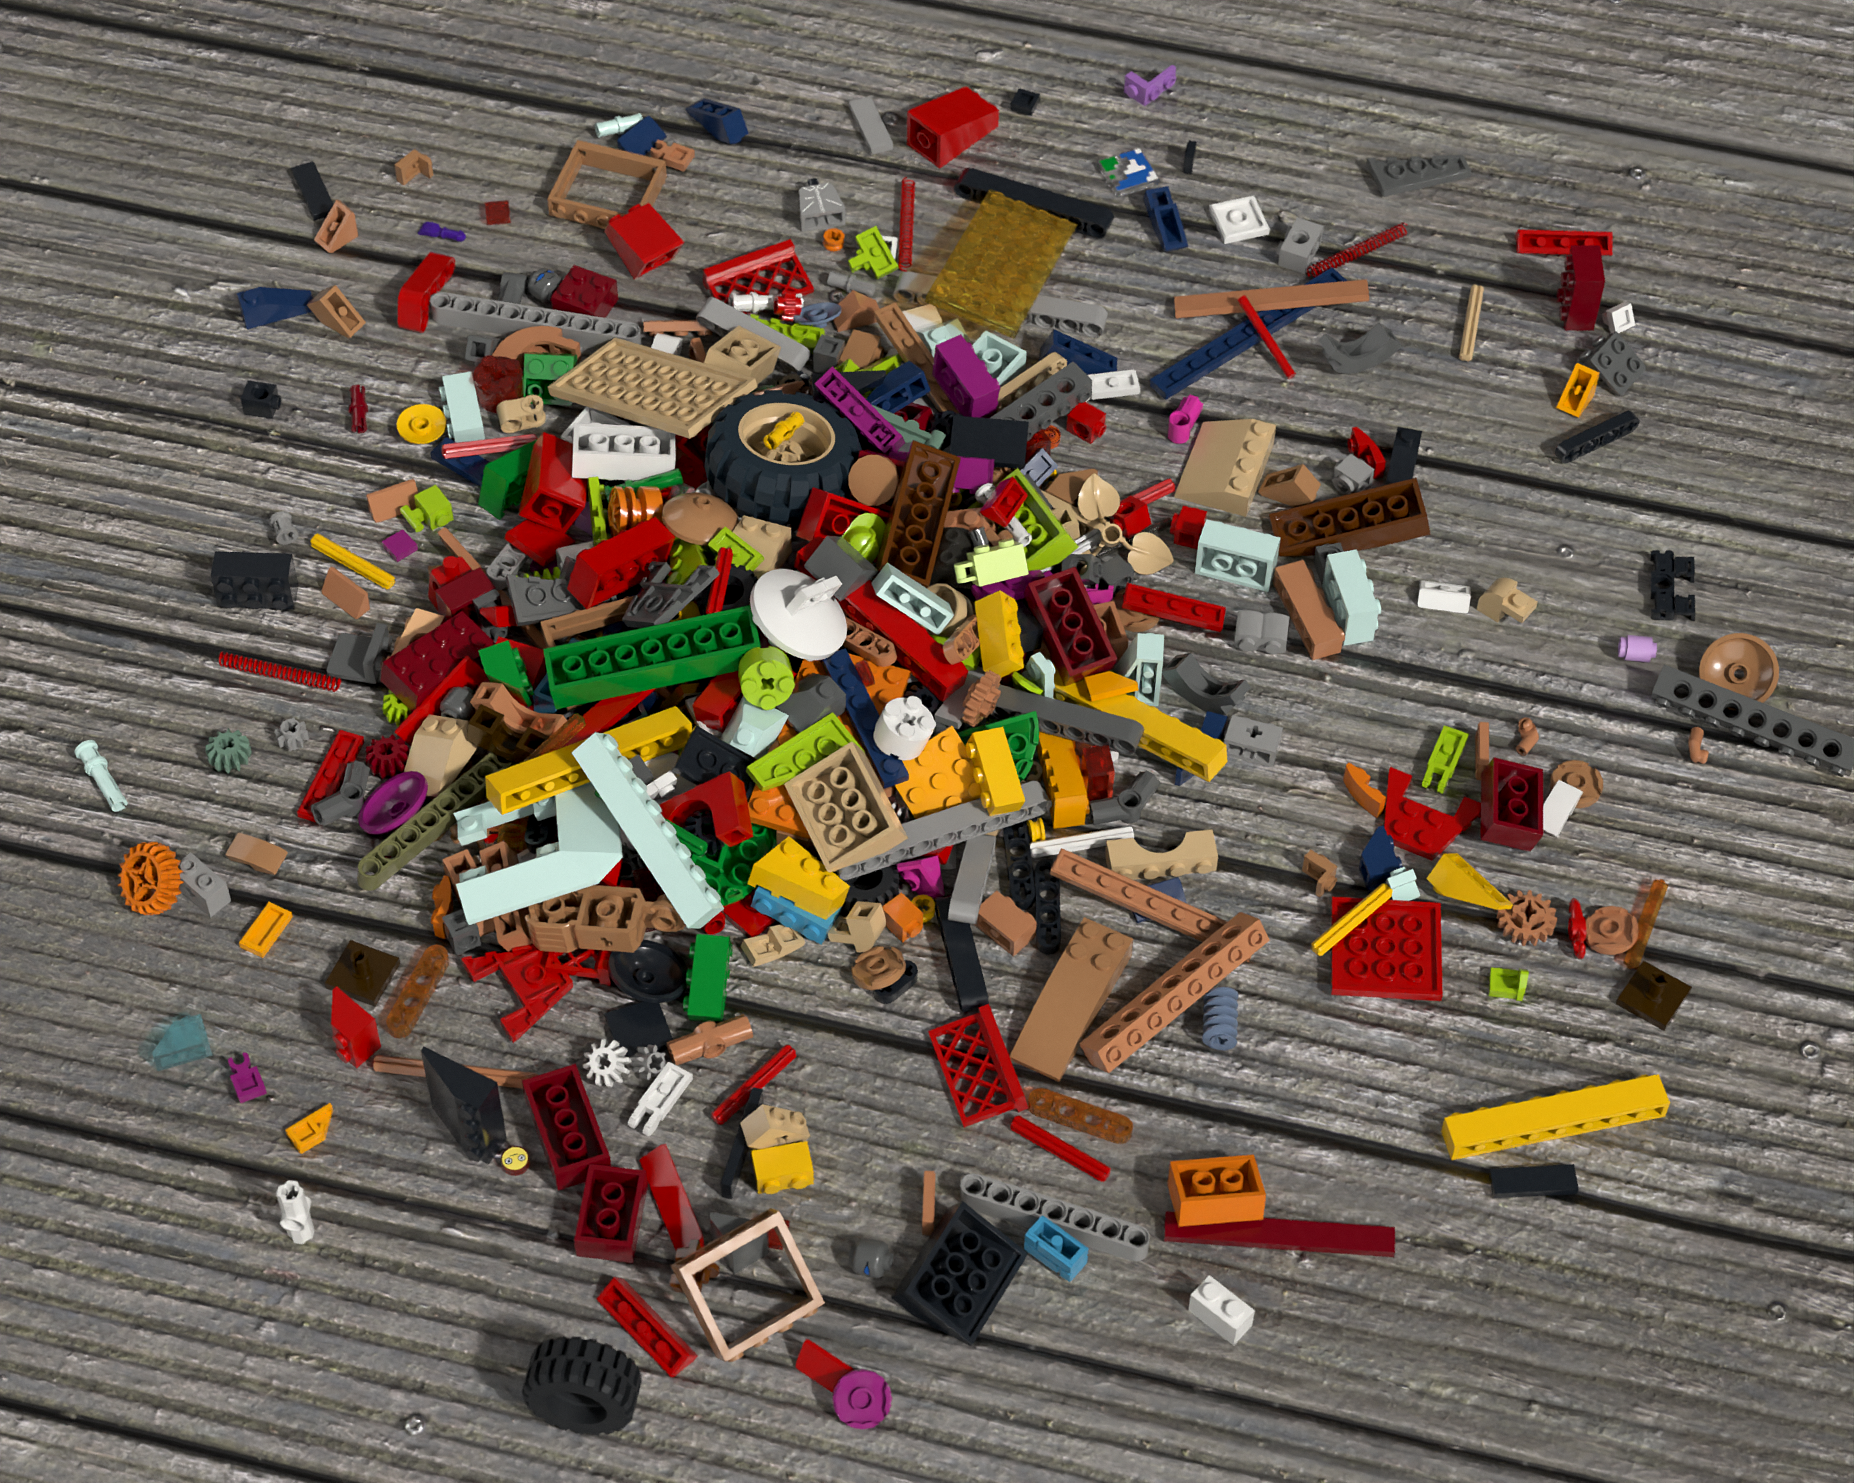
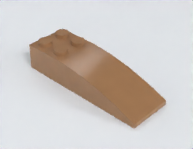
[1010,917,1133,1082]

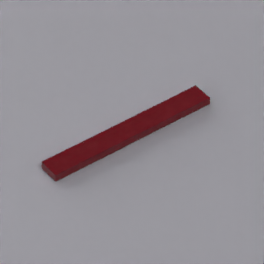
[1164,1211,1395,1257]

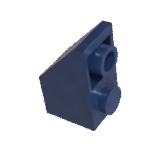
[1359,825,1403,890]

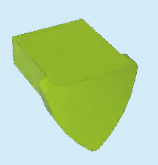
[1489,967,1529,1001]

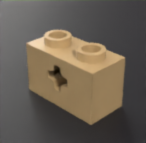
[740,1104,810,1149]

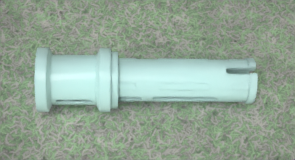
[74,740,128,812]

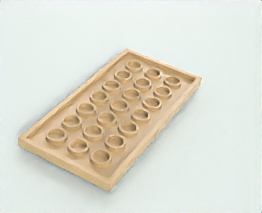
[548,337,757,438]

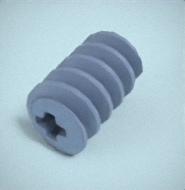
[1202,987,1239,1051]

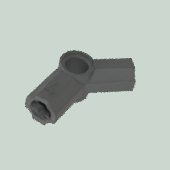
[311,761,370,826]
[1089,770,1160,825]

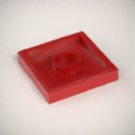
[504,519,576,567]

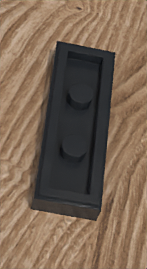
[291,161,334,221]
[1489,1164,1579,1199]

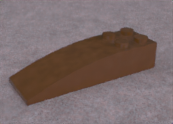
[871,440,961,588]
[1269,478,1431,556]

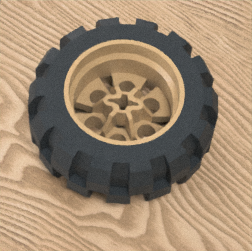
[704,390,862,527]

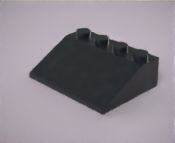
[421,1047,507,1165]
[891,1201,1028,1346]

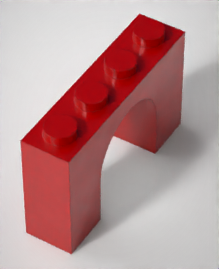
[646,771,754,871]

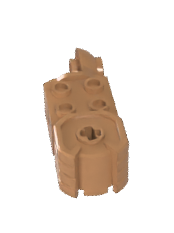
[525,885,686,953]

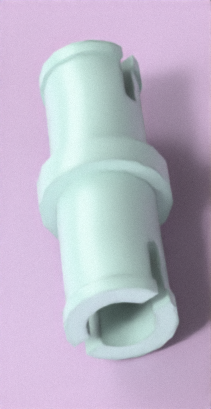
[595,113,643,138]

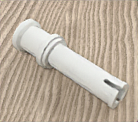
[729,292,803,314]
[975,483,1032,547]

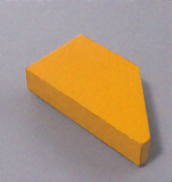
[1084,671,1138,702]
[285,1103,333,1154]

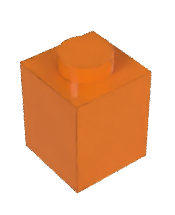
[882,892,923,943]

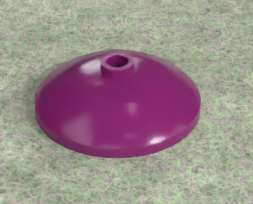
[358,771,428,834]

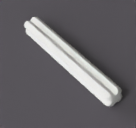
[1029,826,1134,858]

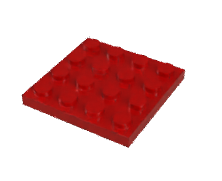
[1331,897,1443,1001]

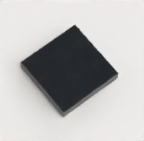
[605,1002,673,1060]

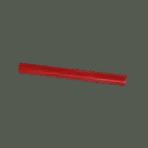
[1237,295,1296,379]

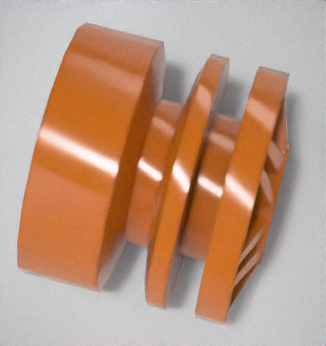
[608,486,663,537]

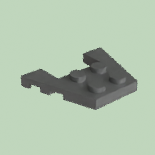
[622,561,720,628]

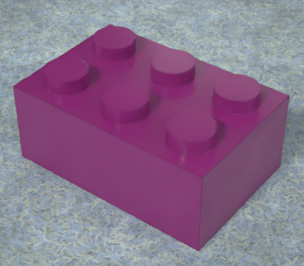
[932,334,1000,418]

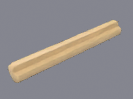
[1459,284,1484,362]

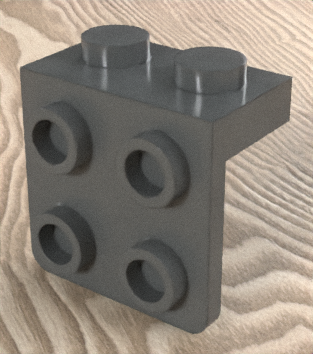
[1573,331,1646,396]
[327,623,392,684]

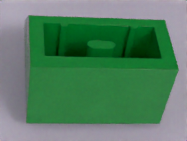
[523,352,577,406]
[478,640,535,707]

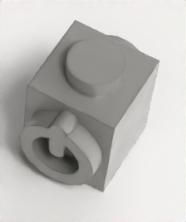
[1332,454,1374,495]

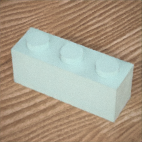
[439,372,485,443]
[872,563,954,635]

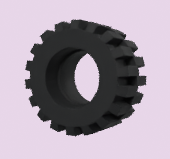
[695,564,758,616]
[833,865,899,917]

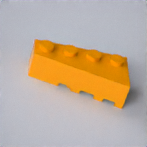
[1036,731,1090,829]

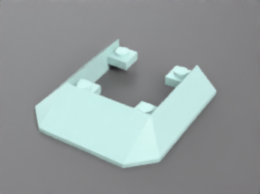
[453,782,623,925]

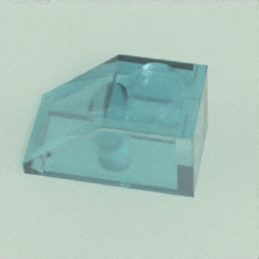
[152,1014,212,1071]

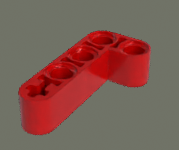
[398,252,455,333]

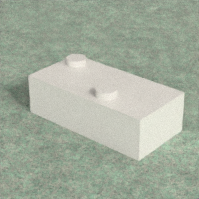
[572,423,675,481]

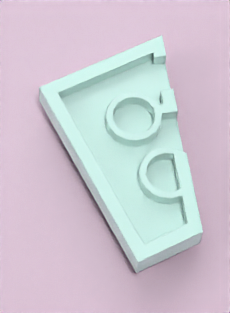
[1021,652,1055,699]

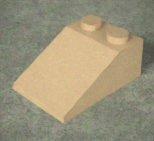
[733,515,792,580]
[404,714,479,800]

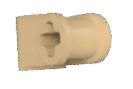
[496,395,546,433]

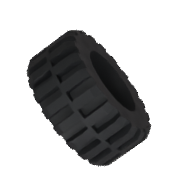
[522,1336,642,1435]

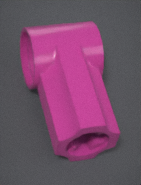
[1168,395,1203,444]

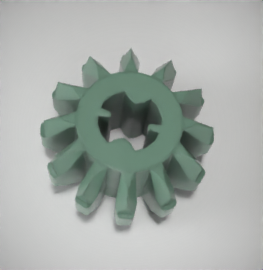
[205,728,252,774]

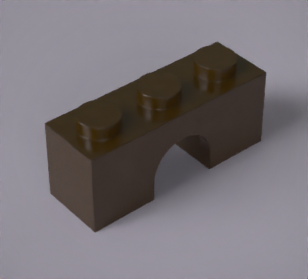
[467,704,552,764]

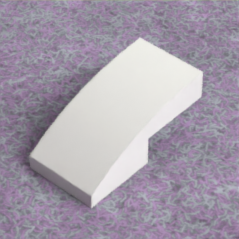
[1543,780,1583,838]

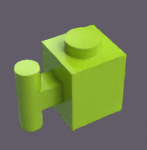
[400,485,454,532]

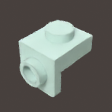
[1385,867,1420,901]

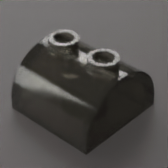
[929,527,975,589]

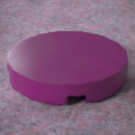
[832,1369,892,1430]

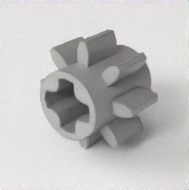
[275,718,309,751]
[631,1045,666,1080]

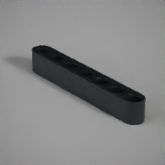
[954,167,1114,239]

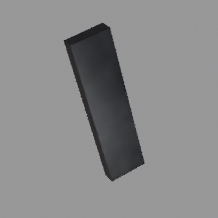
[720,1087,764,1200]

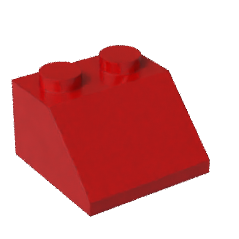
[331,986,381,1068]

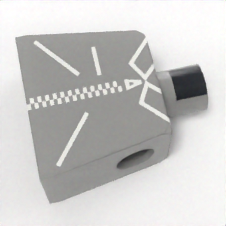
[799,178,846,232]

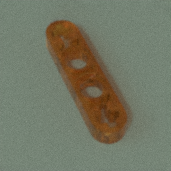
[386,945,449,1039]
[1028,1088,1133,1144]

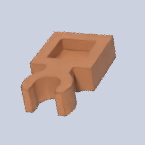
[650,140,695,172]

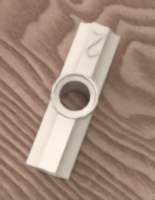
[277,1180,314,1244]

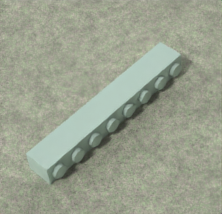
[572,732,724,928]

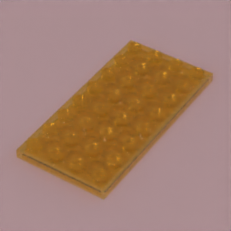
[925,189,1077,339]

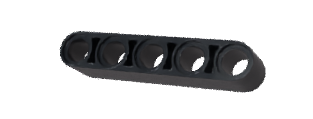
[934,894,989,1013]

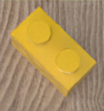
[751,1141,814,1194]

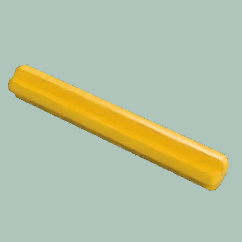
[310,533,396,590]
[1311,883,1393,956]

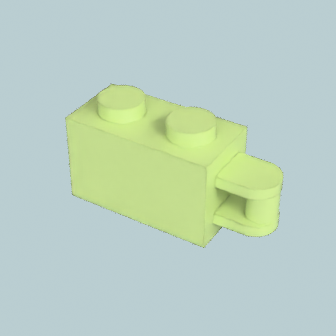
[954,538,1029,587]

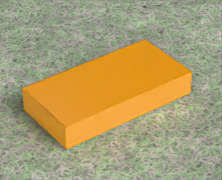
[239,902,293,958]

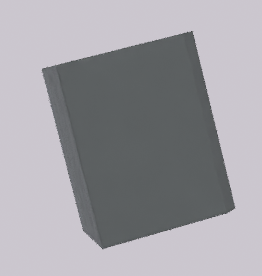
[804,536,878,601]
[710,1213,769,1274]

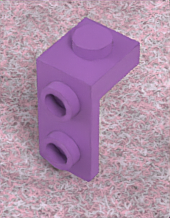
[1124,65,1176,106]

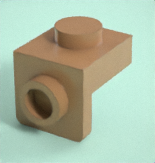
[395,149,433,185]
[1302,849,1337,897]

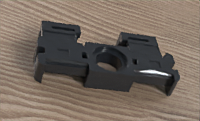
[1650,550,1695,621]

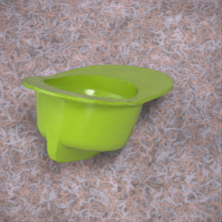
[842,513,886,564]

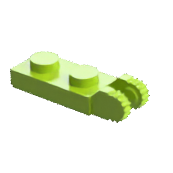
[1422,725,1469,794]

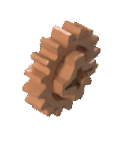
[962,670,1002,727]
[1497,890,1557,946]

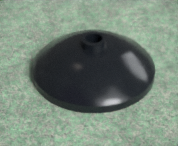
[608,939,688,1003]

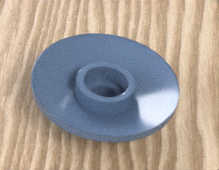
[794,302,842,328]

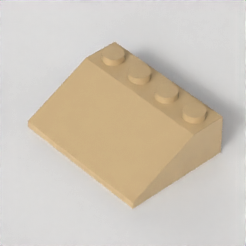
[1174,419,1276,517]
[784,742,908,873]

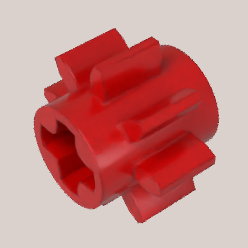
[773,290,802,321]

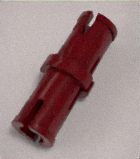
[348,384,368,434]

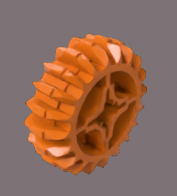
[117,842,184,915]

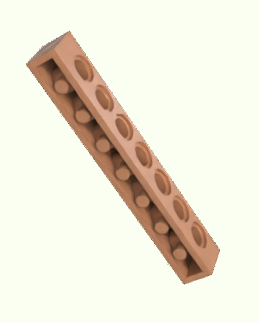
[1079,912,1270,1073]

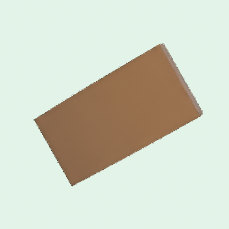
[225,833,288,875]

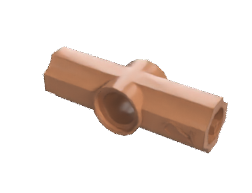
[666,1014,753,1066]

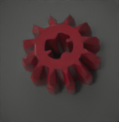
[365,734,410,779]

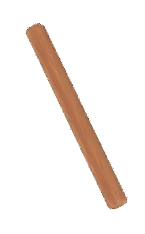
[373,1055,538,1088]

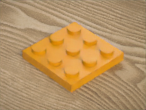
[894,725,982,819]

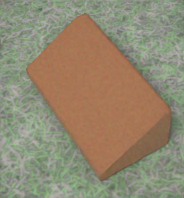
[366,479,418,523]
[322,566,370,619]

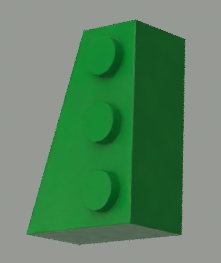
[478,439,538,520]

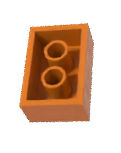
[1167,1154,1266,1226]

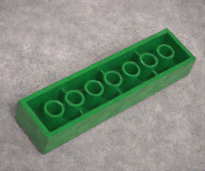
[543,605,761,709]

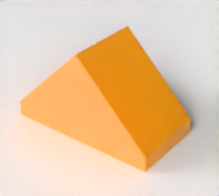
[1556,363,1600,418]

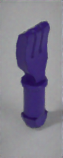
[418,222,466,242]

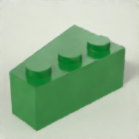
[683,934,733,1023]

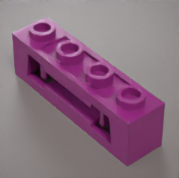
[815,366,905,455]

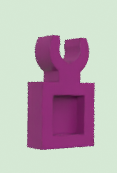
[228,1052,267,1104]

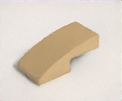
[741,924,805,967]

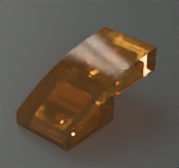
[497,815,529,852]

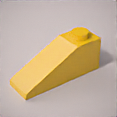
[1426,853,1513,910]

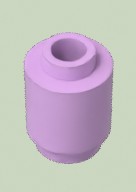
[1618,635,1657,663]

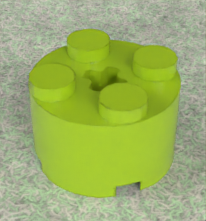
[738,646,795,710]

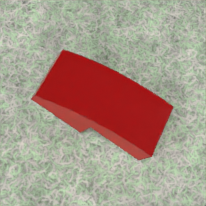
[1347,427,1386,479]

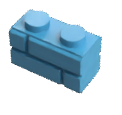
[1024,1216,1089,1282]

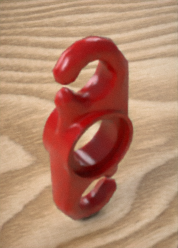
[1568,898,1587,960]

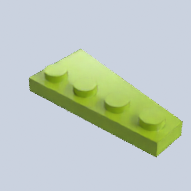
[587,477,610,546]

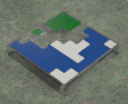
[1097,147,1160,197]

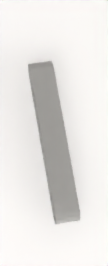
[960,1173,1150,1262]

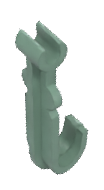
[855,405,946,450]

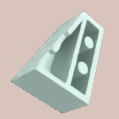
[1112,633,1164,706]

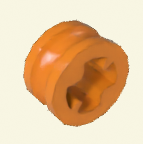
[823,228,845,251]

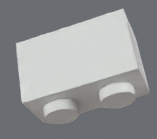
[1188,1275,1255,1346]

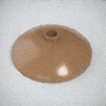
[662,492,739,546]
[1699,633,1779,711]

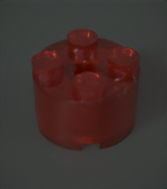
[473,355,524,413]

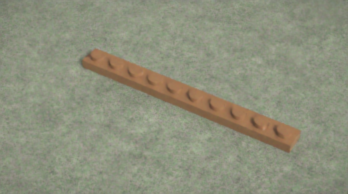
[874,302,1012,486]

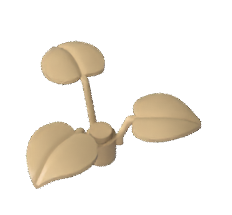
[1059,474,1173,586]

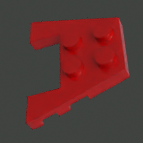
[1384,767,1481,861]
[461,944,573,1043]

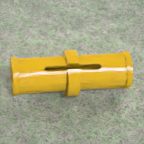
[763,412,804,450]

